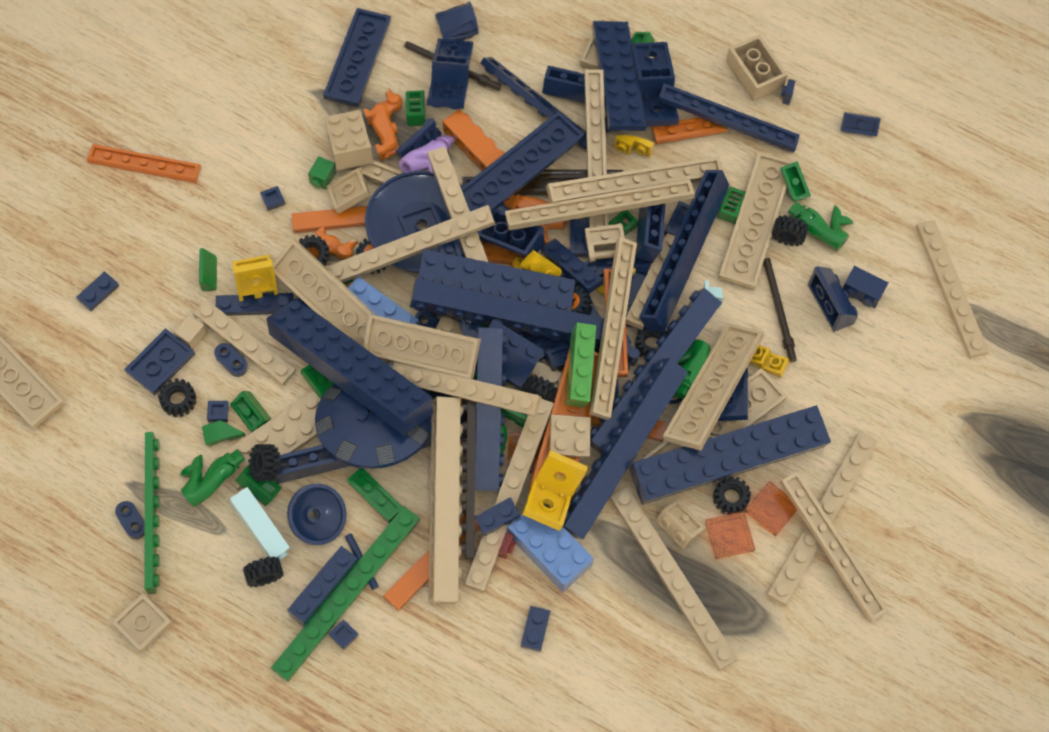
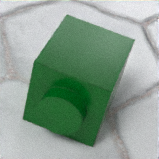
[308,156,336,190]

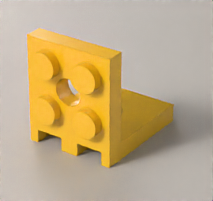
[232,254,278,302]
[522,450,588,531]

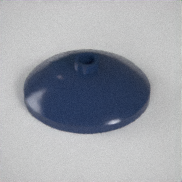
[287,483,347,545]

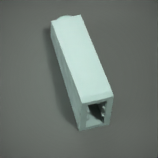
[229,487,290,560]

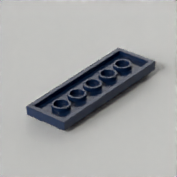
[323,8,391,107]

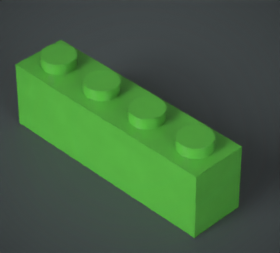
[565,322,596,408]

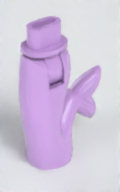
[399,135,455,173]

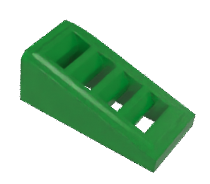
[406,90,425,126]
[717,186,746,224]
[609,210,638,236]

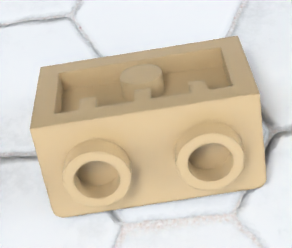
[655,499,706,549]

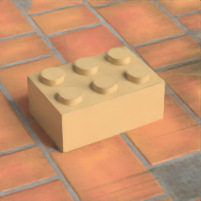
[726,34,788,101]
[324,110,373,171]

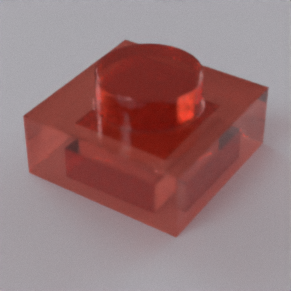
[499,532,516,559]

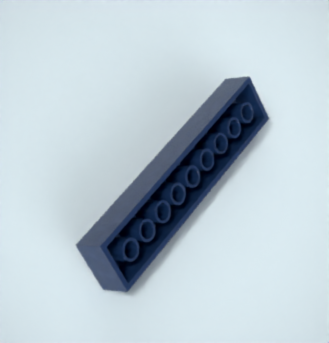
[266,298,433,436]
[628,405,831,505]

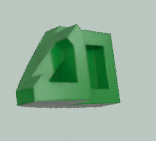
[202,420,245,447]

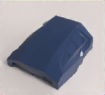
[435,1,479,41]

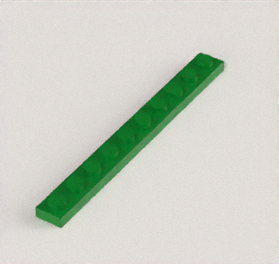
[271,507,420,682]

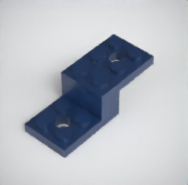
[427,38,474,110]
[631,42,679,127]

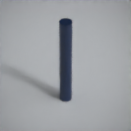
[345,534,379,590]

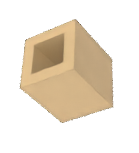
[174,315,207,349]

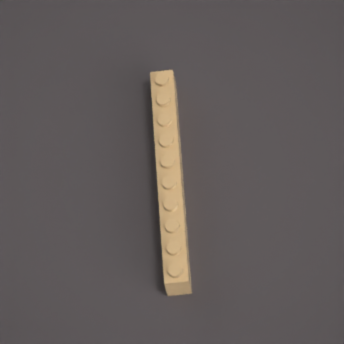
[428,396,463,604]

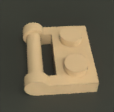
[584,224,625,262]

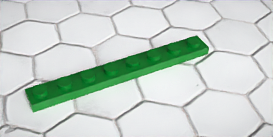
[144,432,160,594]

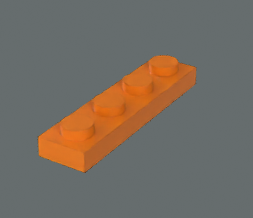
[652,117,727,144]

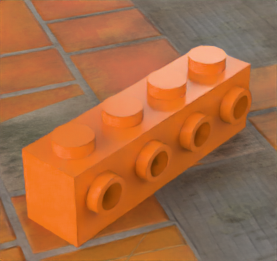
[443,109,505,171]

